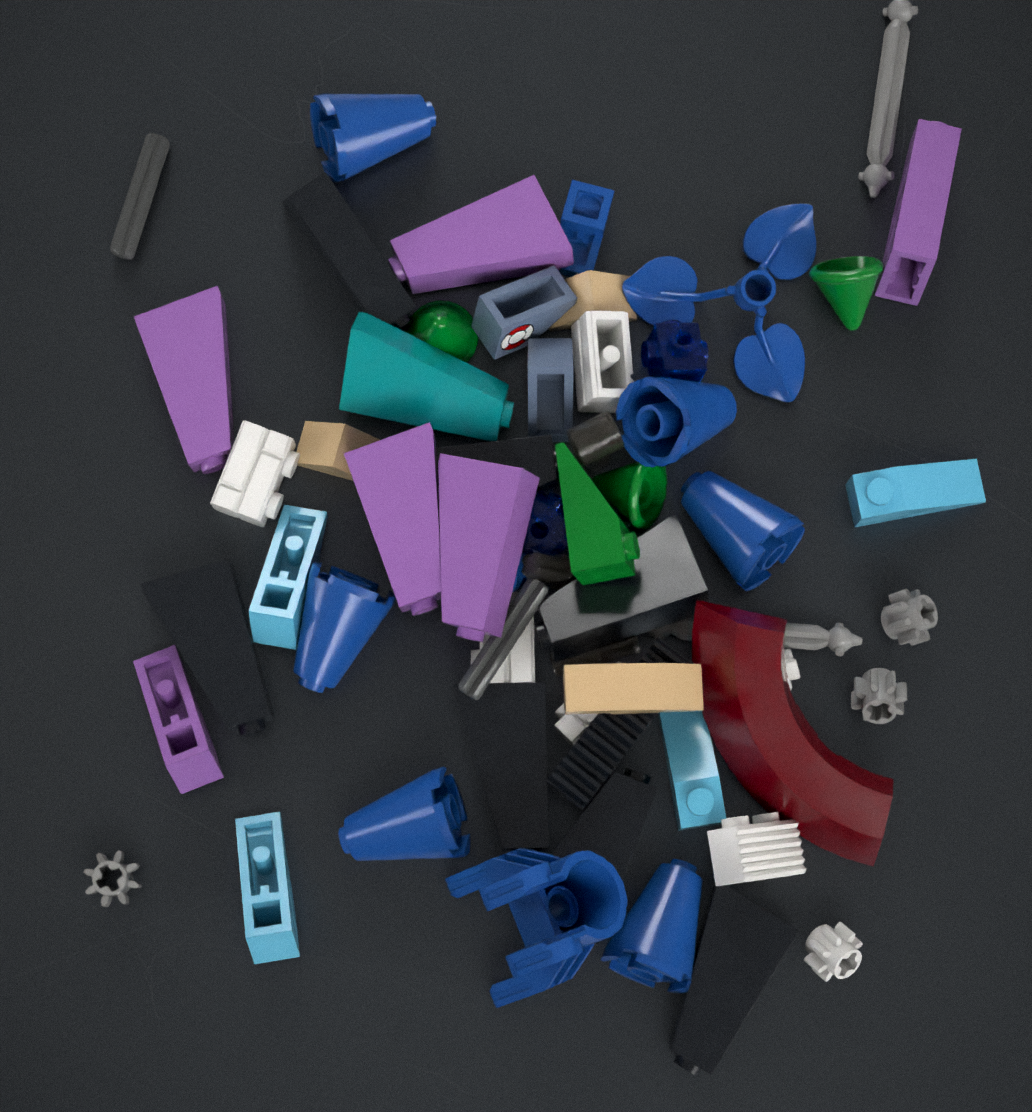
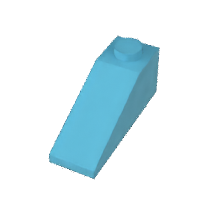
[845,459,986,527]
[249,505,328,650]
[658,711,726,831]
[235,812,300,964]

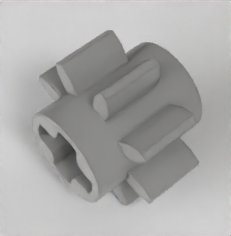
[881,588,938,646]
[851,668,908,724]
[83,850,142,907]

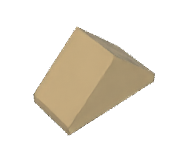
[549,270,637,331]
[296,421,380,481]

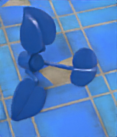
[622,204,816,403]

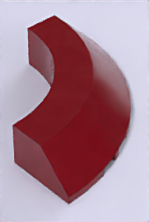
[692,600,894,867]

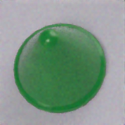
[809,256,884,330]
[405,300,478,363]
[591,461,668,530]

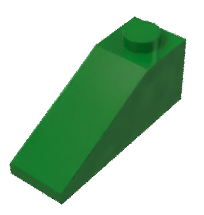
[555,443,640,586]

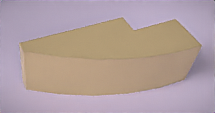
[563,663,704,715]

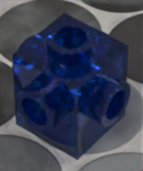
[641,320,708,382]
[522,490,568,567]

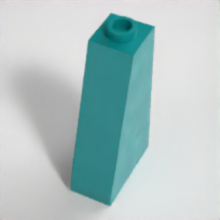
[339,312,514,442]

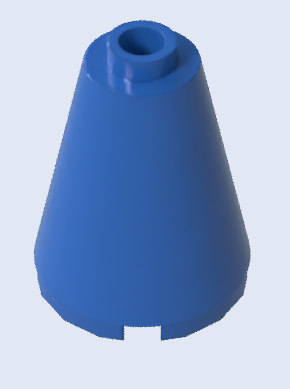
[310,93,436,183]
[616,376,737,467]
[681,471,805,591]
[293,562,396,693]
[339,766,471,861]
[601,859,703,993]

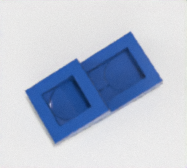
[558,180,615,277]

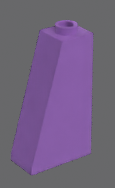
[875,119,962,306]
[388,175,574,294]
[134,286,235,474]
[344,422,441,616]
[438,453,540,642]

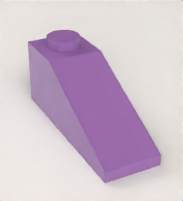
[133,645,224,794]

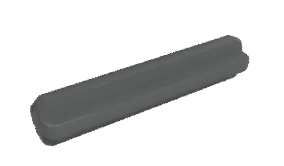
[110,133,170,260]
[459,577,548,700]

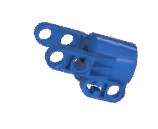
[445,847,628,1008]

